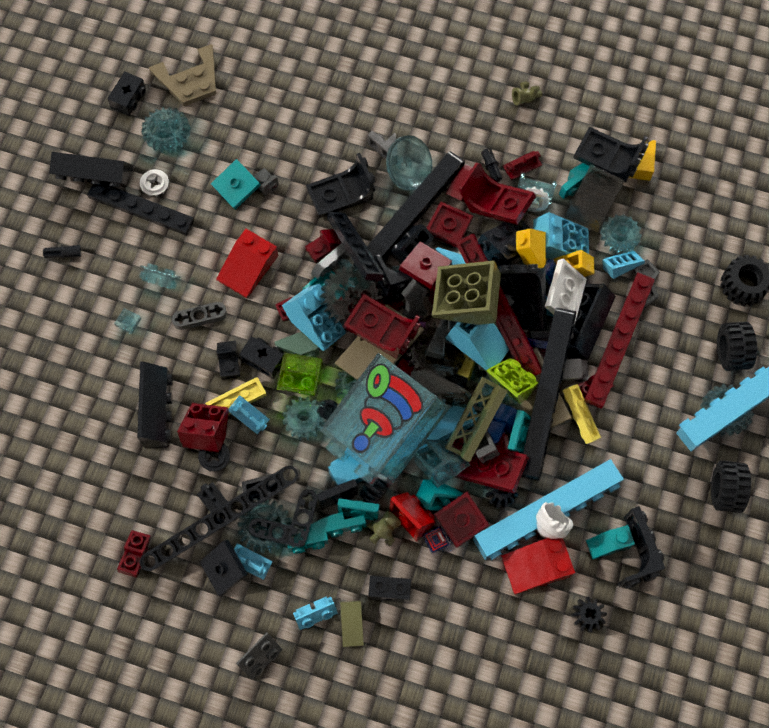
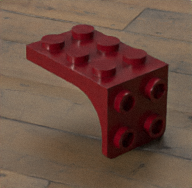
[459,163,536,225]
[343,294,421,359]

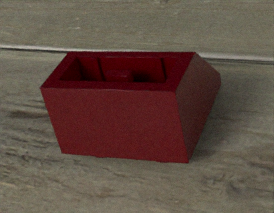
[177,403,229,452]

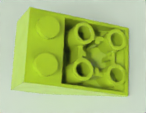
[487,358,539,404]

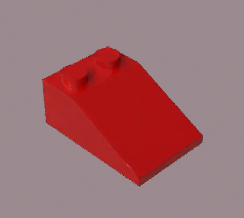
[216,229,278,298]
[390,492,435,542]
[501,538,575,595]

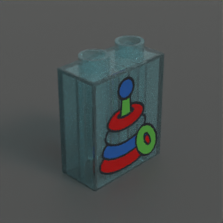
[320,353,451,486]

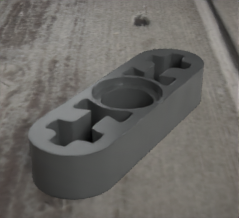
[311,243,349,280]
[172,302,227,330]

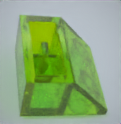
[276,352,323,396]

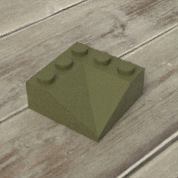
[432,261,501,325]

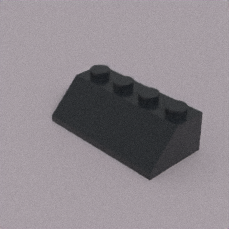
[49,152,134,187]
[567,284,616,360]
[137,362,173,448]

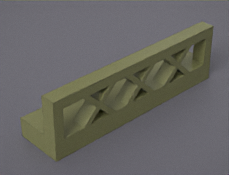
[445,377,508,462]

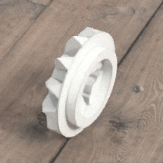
[140,169,169,197]
[526,186,550,212]

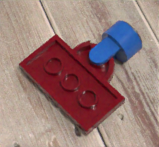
[440,403,529,494]

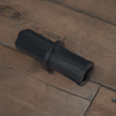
[481,148,502,182]
[43,245,82,259]

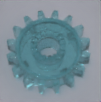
[600,214,642,254]
[283,397,325,440]

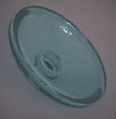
[386,135,432,191]

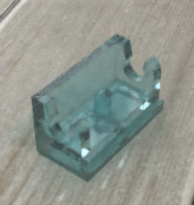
[518,173,557,204]

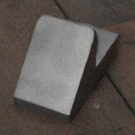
[368,130,396,166]
[562,359,588,380]

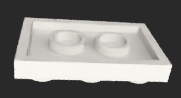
[545,259,587,325]

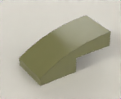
[340,601,364,647]

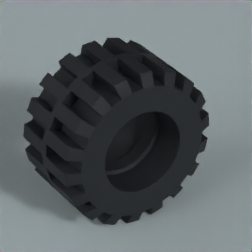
[720,255,769,306]
[717,322,757,371]
[711,460,751,513]

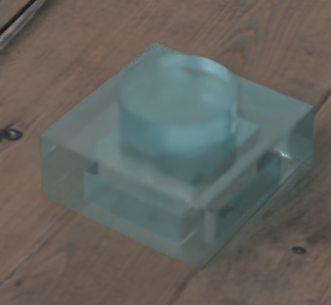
[114,308,141,334]

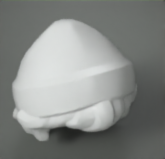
[536,502,573,539]

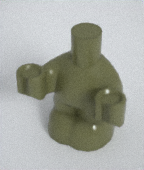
[512,81,542,106]
[367,511,401,546]

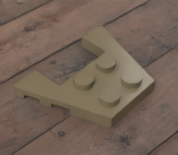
[149,44,217,106]

